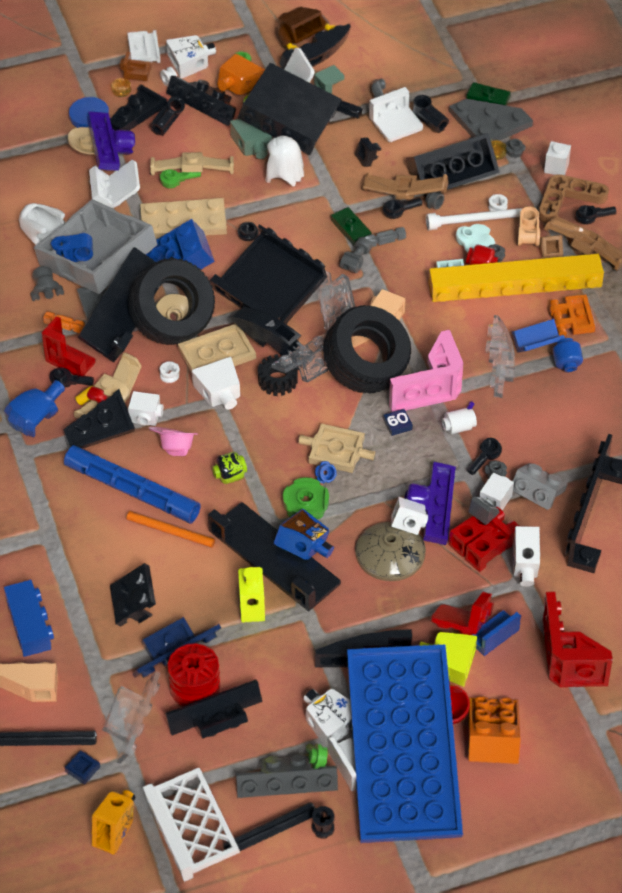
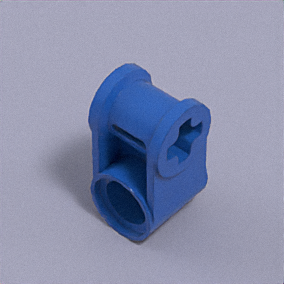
[51,233,93,262]

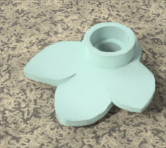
[456,224,496,253]

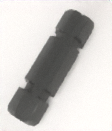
[365,227,406,247]

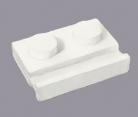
[128,30,160,64]

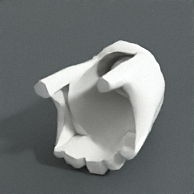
[265,136,304,187]
[19,203,65,245]

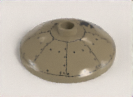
[355,521,426,581]

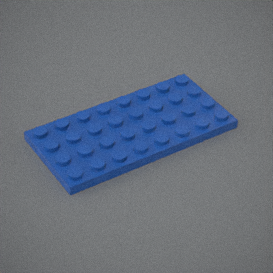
[347,644,463,843]

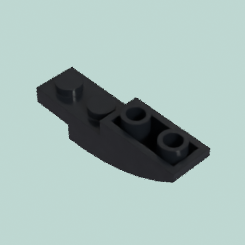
[280,23,351,69]
[230,307,314,371]

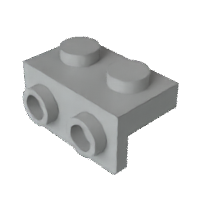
[513,463,568,510]

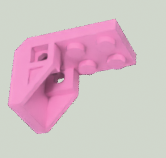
[389,330,463,412]

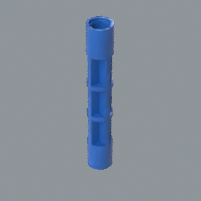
[64,445,201,524]

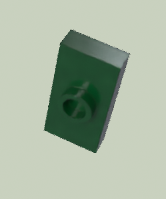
[467,82,511,106]
[331,207,372,246]

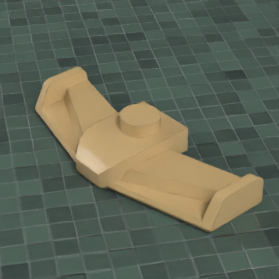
[151,152,234,175]
[74,352,142,419]

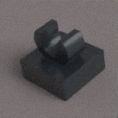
[355,137,382,167]

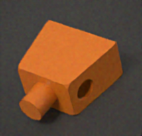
[217,54,265,95]

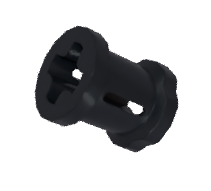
[312,806,335,839]

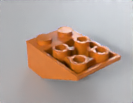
[468,696,521,764]

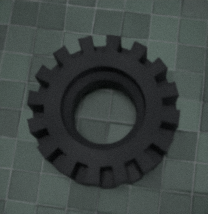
[258,354,298,396]

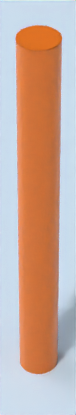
[127,511,215,548]

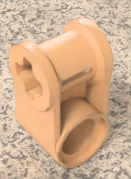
[518,207,540,247]

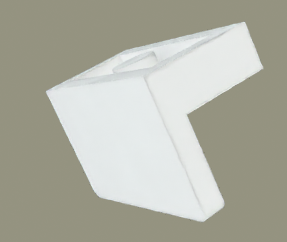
[328,736,357,791]

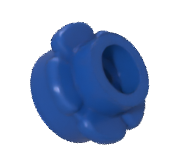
[315,461,337,484]

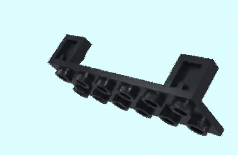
[78,247,174,363]
[565,434,622,574]
[208,502,341,612]

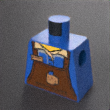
[273,509,334,560]

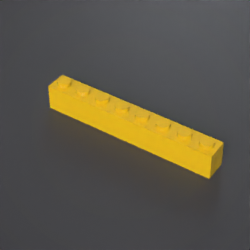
[429,254,604,302]

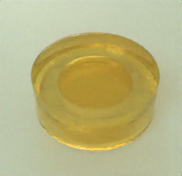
[111,78,131,97]
[491,140,506,160]

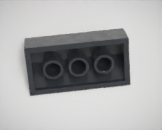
[406,133,500,197]

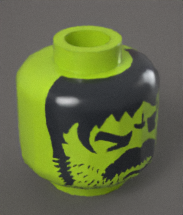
[212,452,247,484]

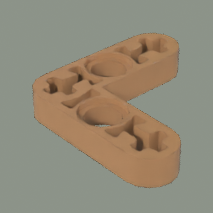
[539,174,609,223]

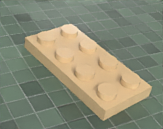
[140,198,227,239]

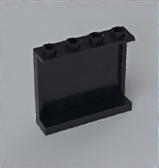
[238,62,342,155]
[210,224,328,324]

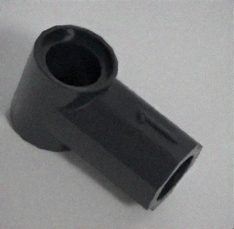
[412,95,449,133]
[149,96,185,136]

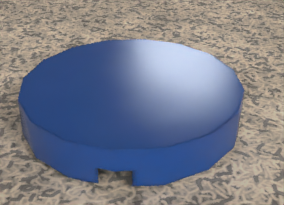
[69,97,109,128]

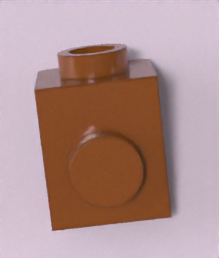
[120,51,152,81]

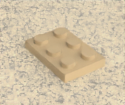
[178,324,256,373]

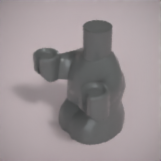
[30,266,64,301]

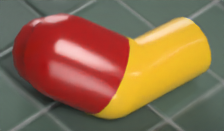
[75,386,107,406]

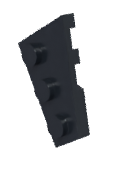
[110,84,167,131]
[63,389,135,449]

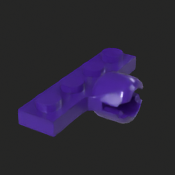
[87,111,135,171]
[404,462,456,545]

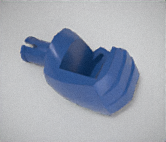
[4,380,65,438]

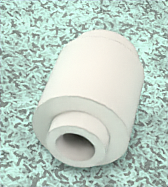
[442,408,477,435]

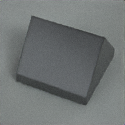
[469,496,500,525]

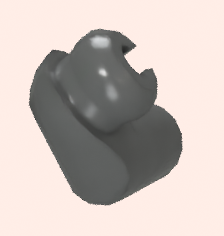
[371,78,386,98]

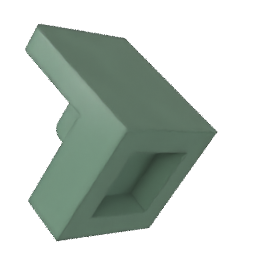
[314,65,345,94]

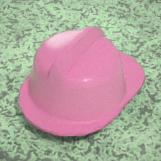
[149,427,198,456]

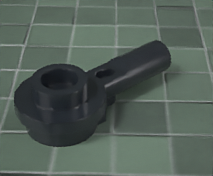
[383,198,423,219]
[575,205,616,224]
[49,368,94,387]
[467,438,502,475]

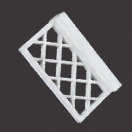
[142,768,240,882]

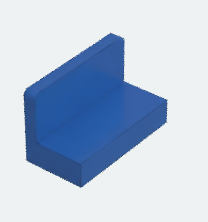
[512,319,565,353]
[473,610,521,656]

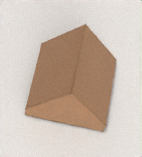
[539,235,563,258]

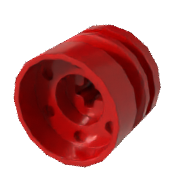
[168,643,221,707]

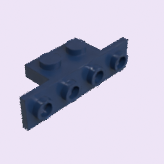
[133,617,221,678]

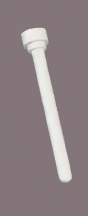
[426,208,523,231]

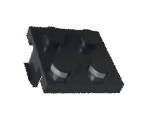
[110,563,156,627]

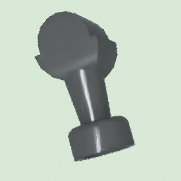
[340,237,373,273]

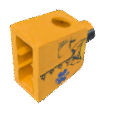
[92,790,136,855]

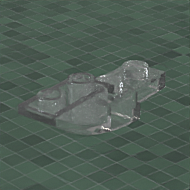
[485,315,515,398]

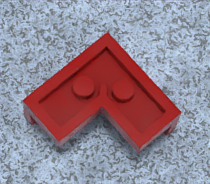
[42,316,96,376]

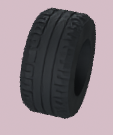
[128,258,215,345]
[323,305,411,394]

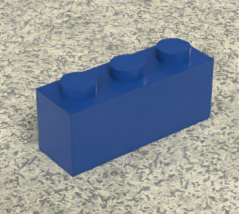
[4,580,54,657]

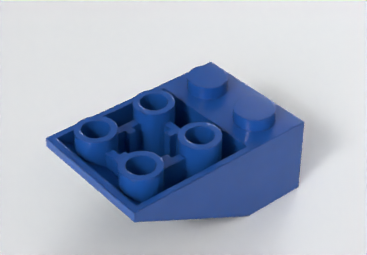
[146,219,215,269]

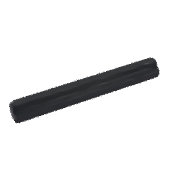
[0,730,97,746]
[223,802,316,851]

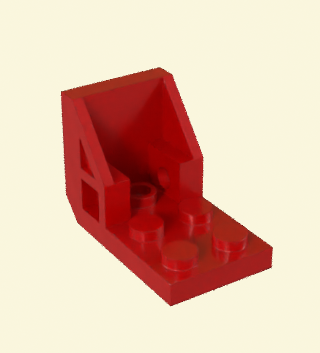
[542,592,613,688]

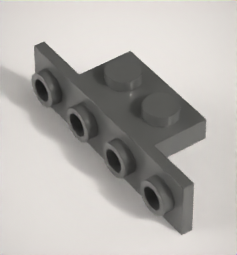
[236,754,338,798]

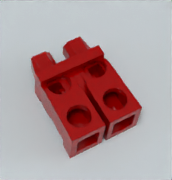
[449,506,520,572]

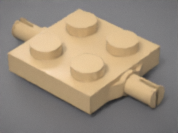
[299,424,376,473]

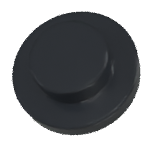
[238,222,259,241]

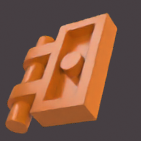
[550,294,595,336]

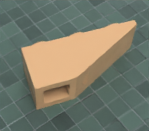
[351,289,405,348]
[0,662,58,702]

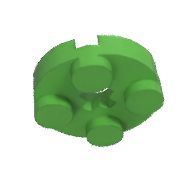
[283,478,329,519]

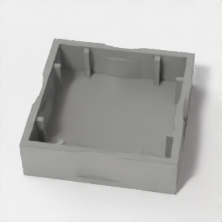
[34,199,157,294]

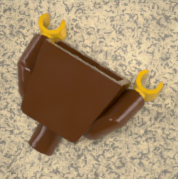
[277,7,336,49]

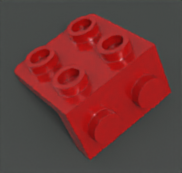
[431,592,494,635]

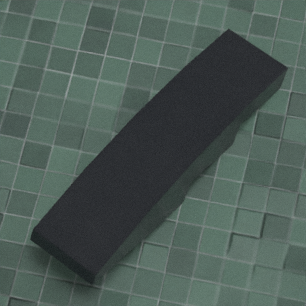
[315,629,412,668]

